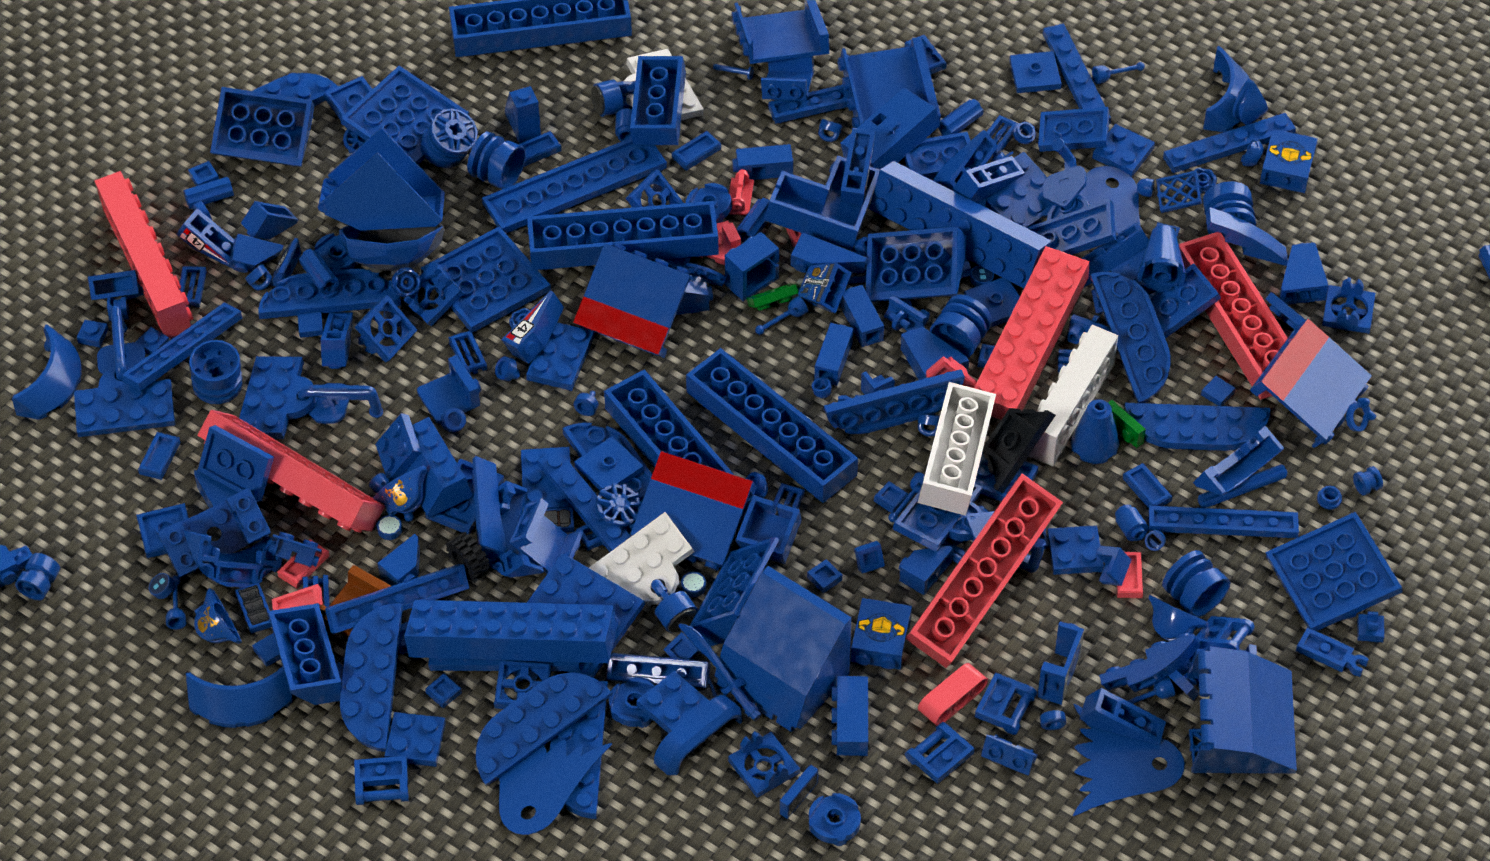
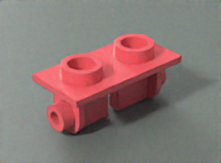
[729,169,754,215]

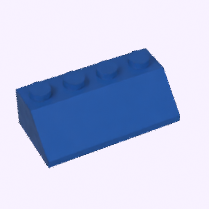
[403,417,473,518]
[268,603,341,705]

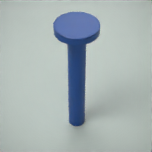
[713,64,754,80]

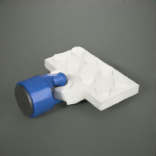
[591,49,704,120]
[589,512,698,633]

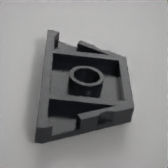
[983,408,1056,493]

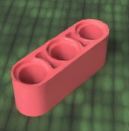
[918,663,988,726]

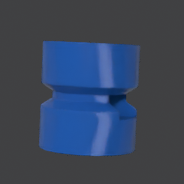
[15,553,61,600]

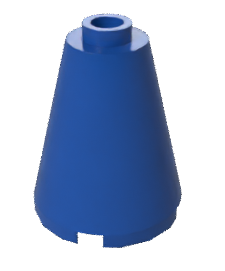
[1138,225,1186,292]
[1070,400,1119,464]

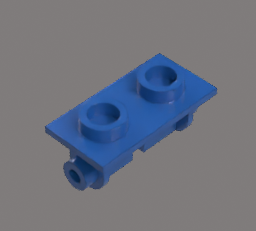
[268,532,322,568]
[981,734,1038,776]

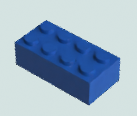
[630,56,686,145]

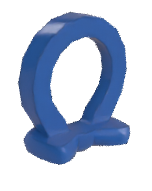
[1346,398,1377,432]

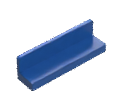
[472,456,504,560]

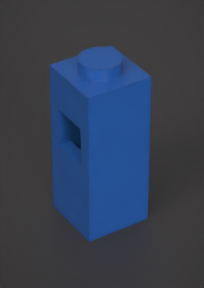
[732,144,793,180]
[840,285,884,347]
[814,323,853,386]

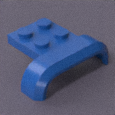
[637,671,742,775]

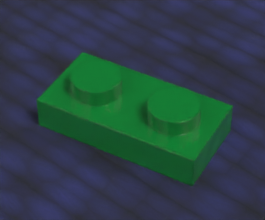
[746,283,798,310]
[1108,400,1146,449]

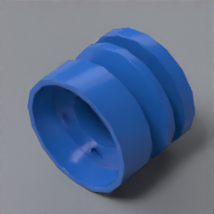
[420,108,478,168]
[467,131,526,189]
[1203,181,1256,243]
[930,294,992,358]
[189,340,243,404]
[1162,550,1231,617]

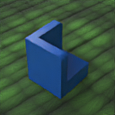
[861,371,895,395]
[1096,545,1131,586]

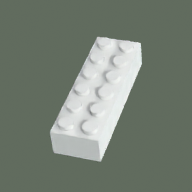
[1029,325,1118,466]
[918,382,996,516]

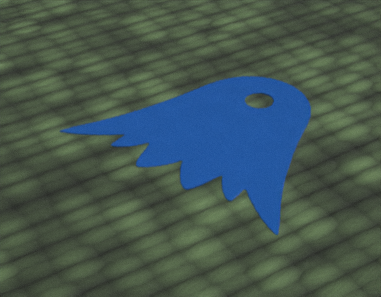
[1037,166,1140,234]
[1073,704,1184,816]
[499,740,612,835]

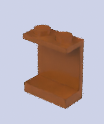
[320,565,391,639]

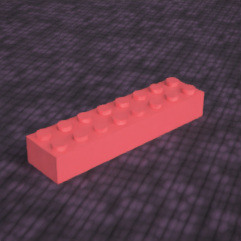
[95,171,193,339]
[1179,232,1288,400]
[974,246,1090,420]
[197,410,385,533]
[906,474,1063,668]

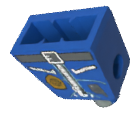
[796,262,852,313]

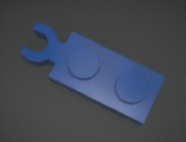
[1296,627,1369,677]

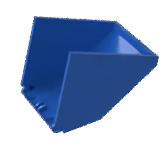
[318,127,445,231]
[714,566,852,732]
[1187,646,1297,774]

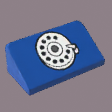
[270,238,301,286]

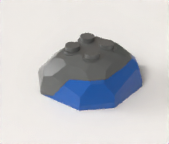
[339,222,444,275]

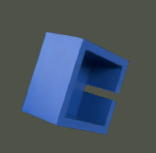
[725,232,779,301]
[736,495,802,564]

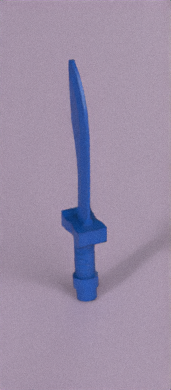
[678,623,762,721]

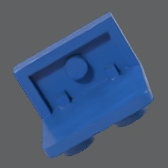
[417,355,481,423]

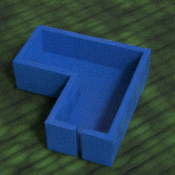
[764,155,880,250]

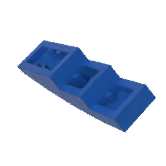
[1206,207,1288,266]

